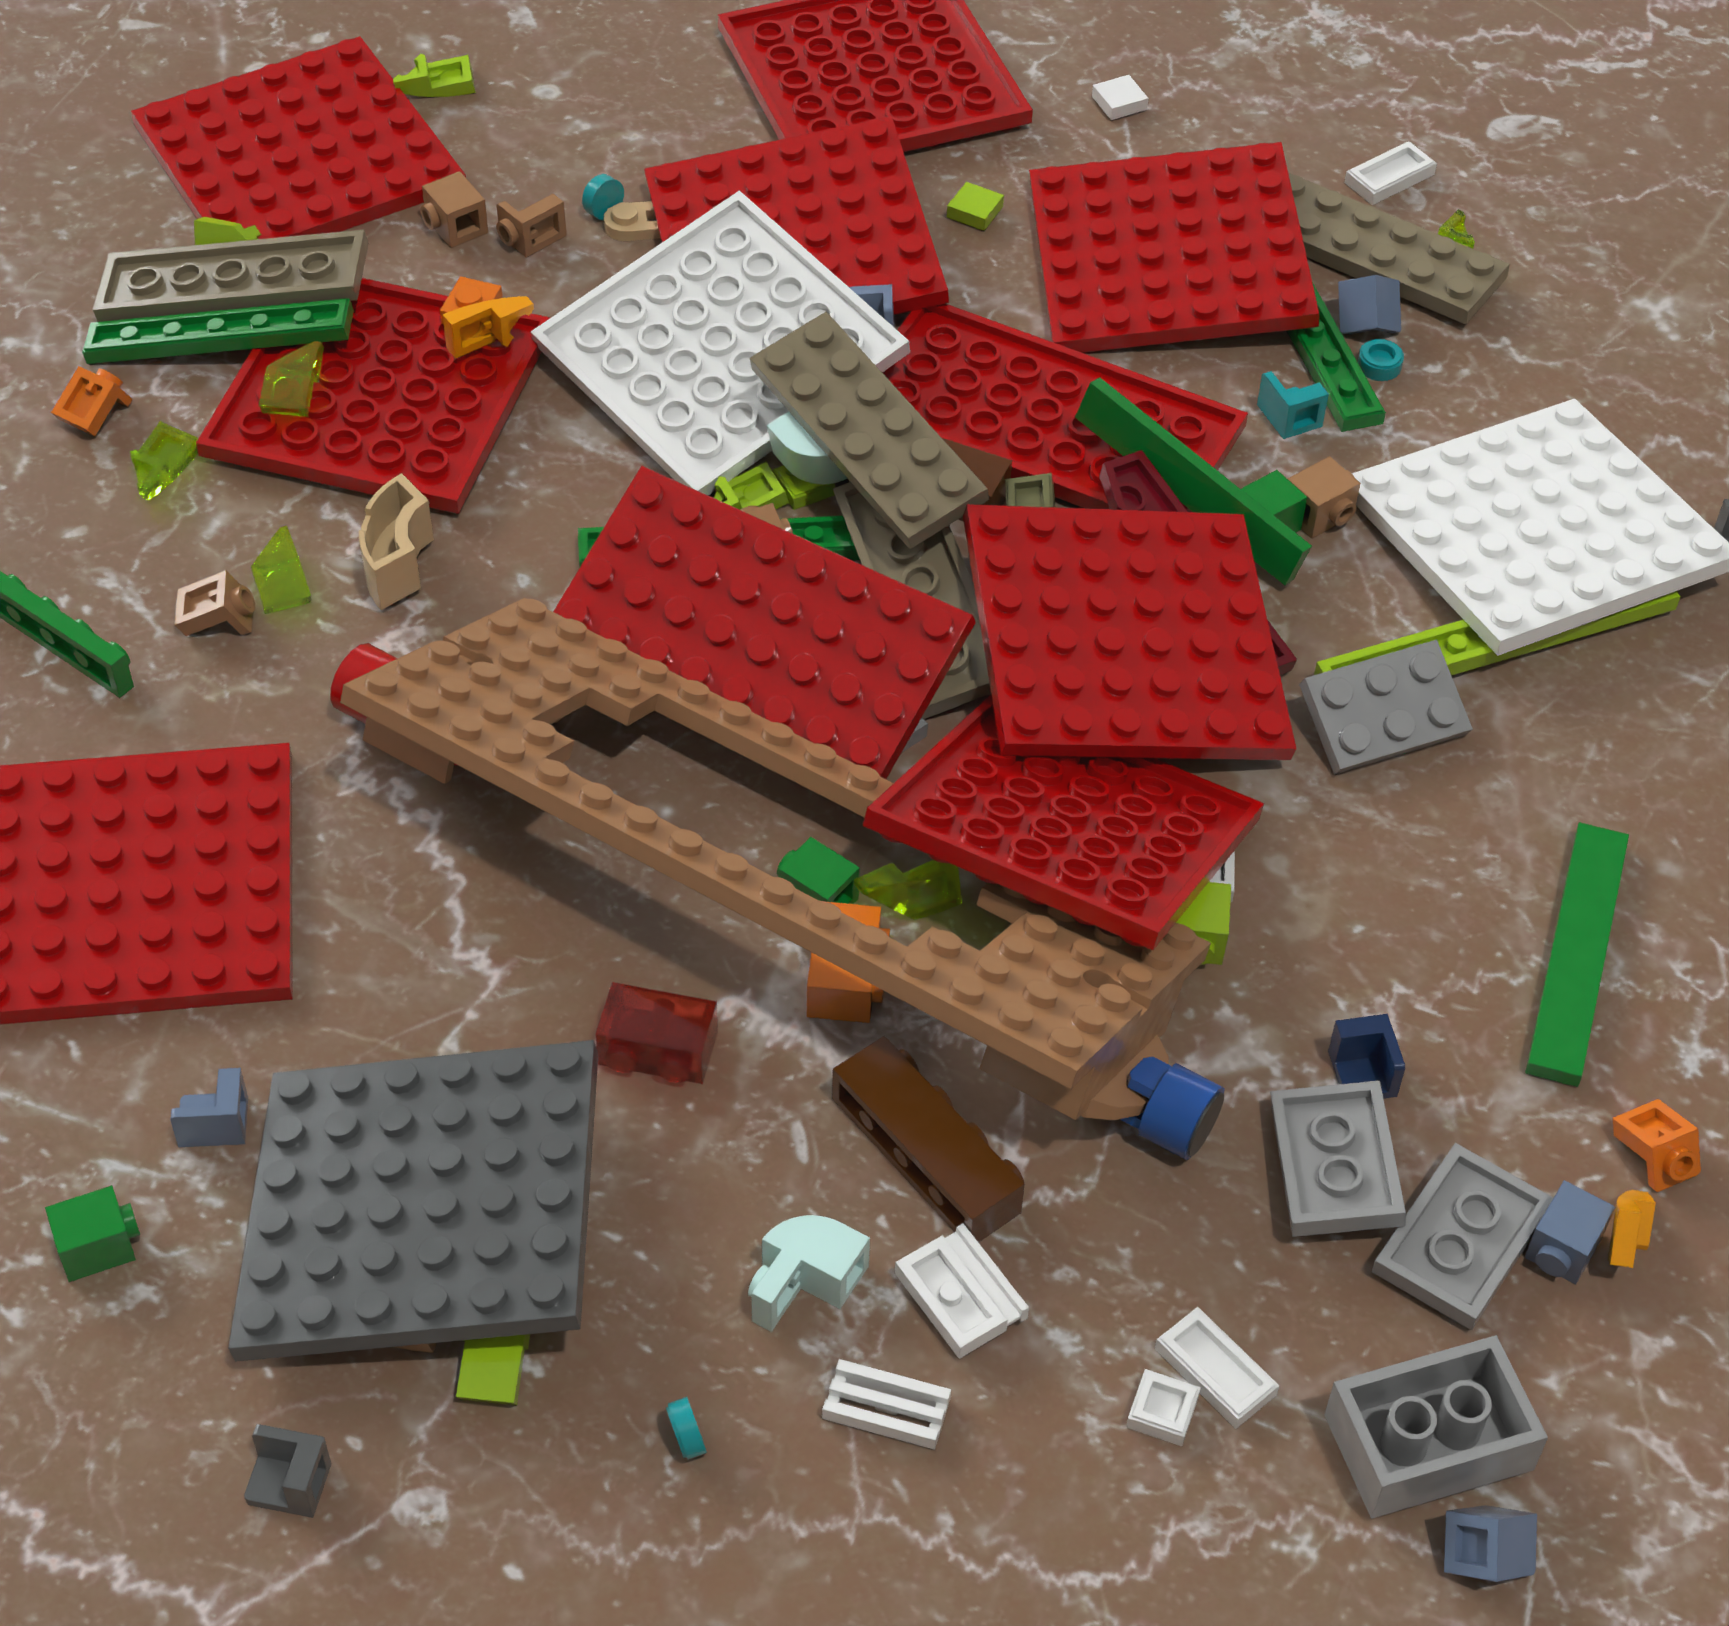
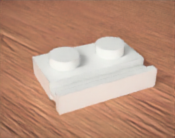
[895,1223,1029,1359]

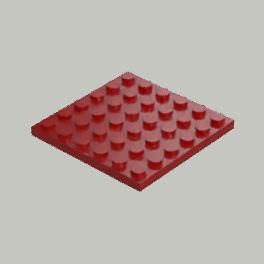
[718,0,1033,152]
[131,36,466,239]
[644,116,949,315]
[1029,142,1319,353]
[196,278,551,514]
[963,504,1297,760]
[863,695,1264,950]
[0,743,293,1025]

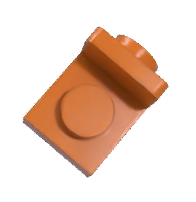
[51,366,133,437]
[1612,1099,1701,1192]

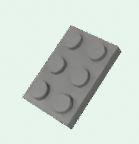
[1299,640,1473,775]
[1270,1081,1406,1237]
[1372,1143,1554,1330]

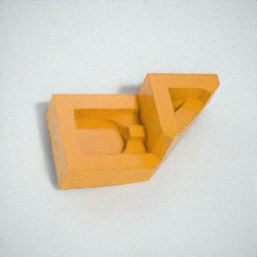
[442,296,534,359]
[1608,1190,1656,1268]

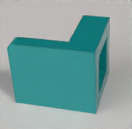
[1257,371,1329,439]

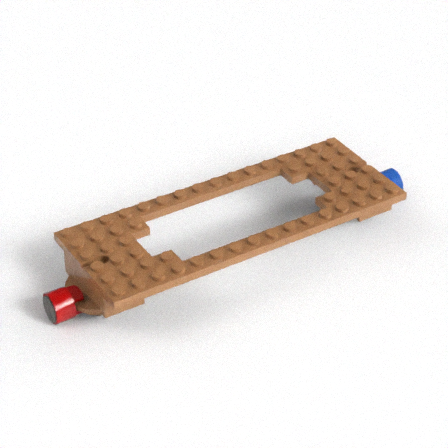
[330,598,1225,1160]

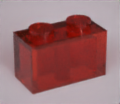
[595,982,718,1084]

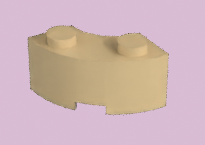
[359,473,434,610]

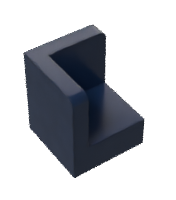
[1328,1014,1405,1099]

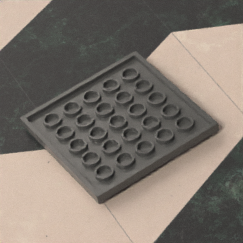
[228,1040,599,1362]

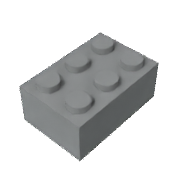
[1324,1335,1548,1519]

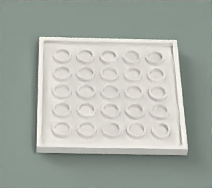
[530,190,910,496]
[1352,399,1729,656]

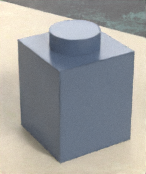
[1525,1180,1616,1285]

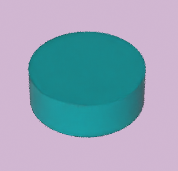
[582,174,624,220]
[1358,339,1404,381]
[666,1396,707,1460]

